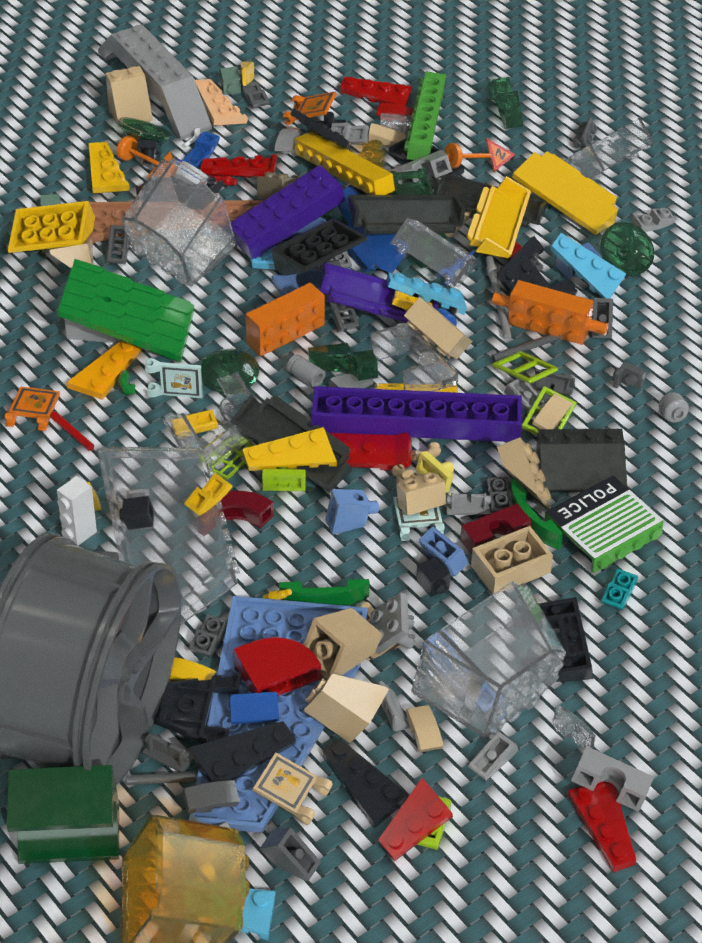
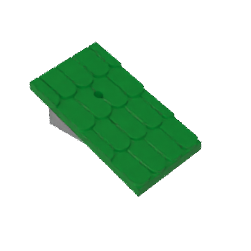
[58,259,195,362]

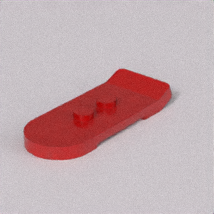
[330,432,412,471]

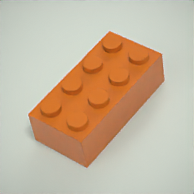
[246,283,325,357]

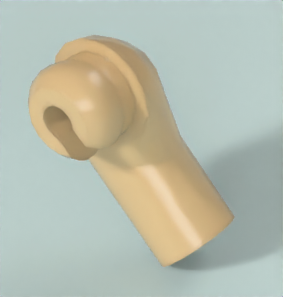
[411,442,441,461]

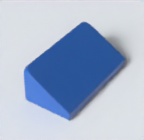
[230,692,279,724]

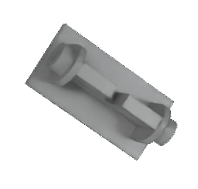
[446,493,491,515]

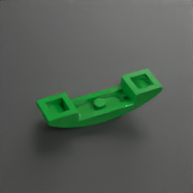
[510,478,563,550]
[279,579,370,606]

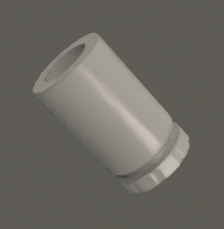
[286,354,325,388]

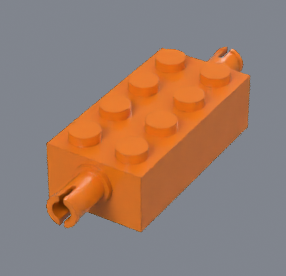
[492,280,609,345]

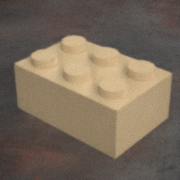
[404,297,473,359]
[471,526,553,596]

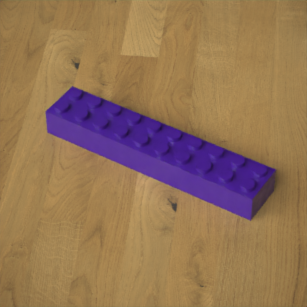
[312,386,522,442]

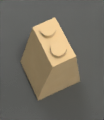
[106,66,153,128]
[304,608,383,679]
[303,673,389,743]

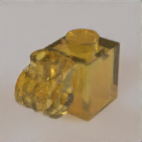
[358,140,385,168]

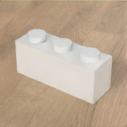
[57,476,97,546]

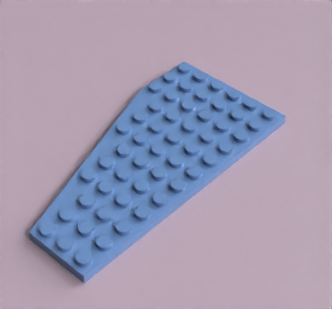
[189,596,368,833]

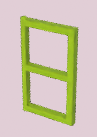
[492,351,558,384]
[522,386,577,436]

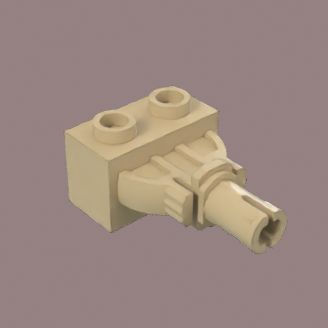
[392,464,446,516]

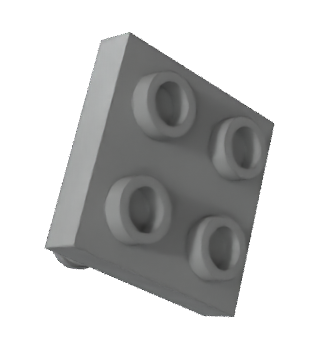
[371,592,415,654]

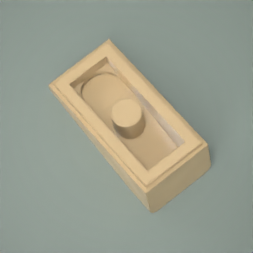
[369,123,406,146]

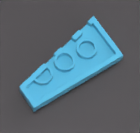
[550,233,626,298]
[386,272,467,315]
[171,880,276,941]

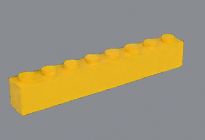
[294,131,395,195]

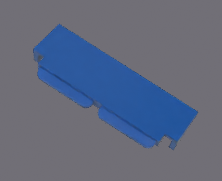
[323,184,410,273]

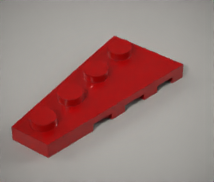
[340,77,412,106]
[201,154,277,178]
[568,781,636,873]

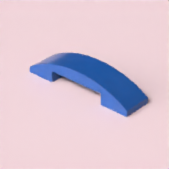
[175,132,220,170]

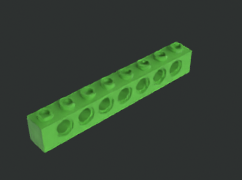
[404,71,446,160]

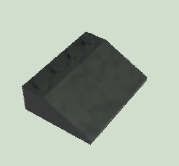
[271,218,367,276]
[536,429,627,493]

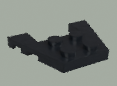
[290,109,353,152]
[497,236,578,296]
[159,672,242,743]

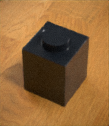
[119,496,155,530]
[416,557,450,597]

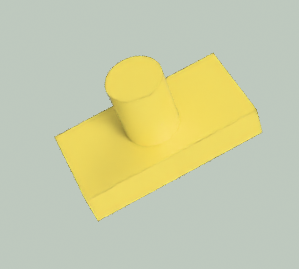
[416,451,454,492]

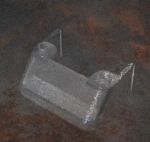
[563,117,654,181]
[390,217,479,288]
[371,323,458,392]
[163,372,252,466]

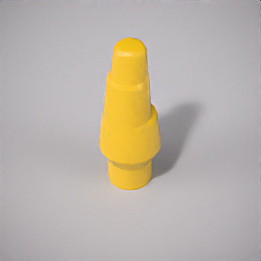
[263,589,292,600]

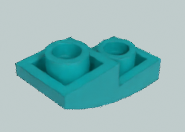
[601,568,638,610]

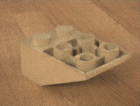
[497,437,551,509]

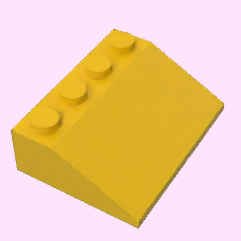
[8,201,95,253]

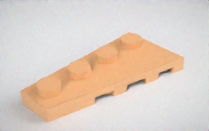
[195,79,248,126]

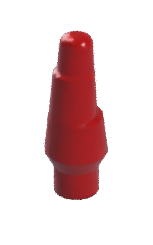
[210,175,237,186]

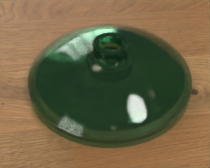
[118,117,171,144]
[600,222,654,277]
[200,348,259,393]

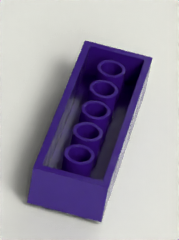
[227,165,345,259]

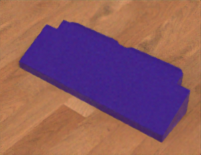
[320,262,438,322]

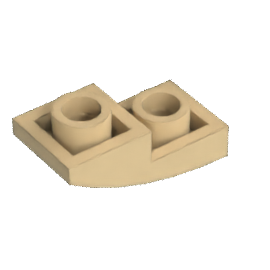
[532,393,573,429]
[405,705,444,753]

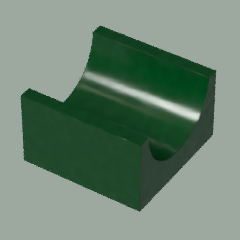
[7,765,119,864]

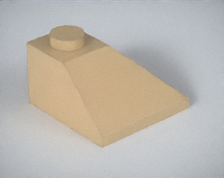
[50,238,94,268]

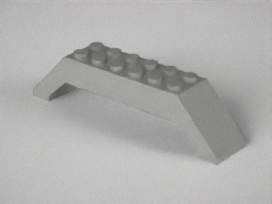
[98,24,212,140]

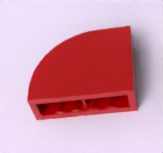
[233,637,321,696]

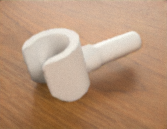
[183,128,205,148]

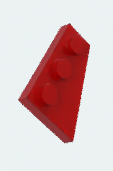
[378,778,453,862]

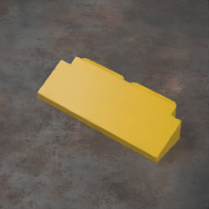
[512,151,618,235]
[466,176,531,258]

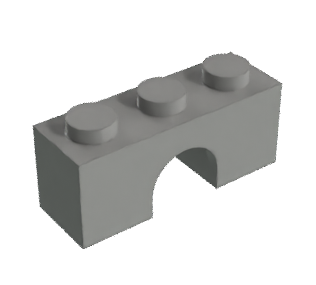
[391,150,453,187]
[571,746,654,812]

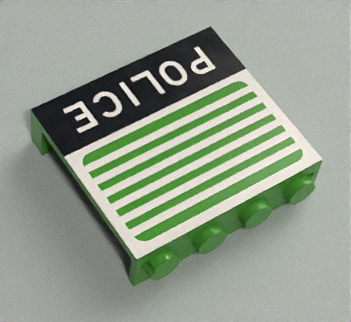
[545,475,663,573]

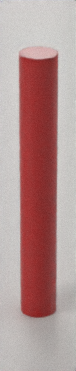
[50,411,94,451]

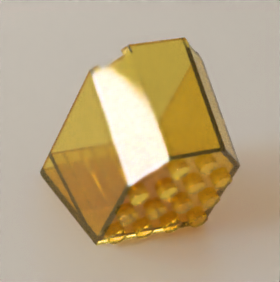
[122,814,250,943]

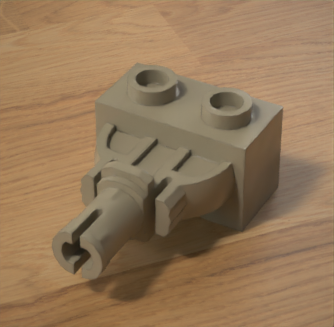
[257,172,300,200]

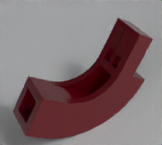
[198,491,274,537]

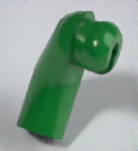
[118,370,136,396]

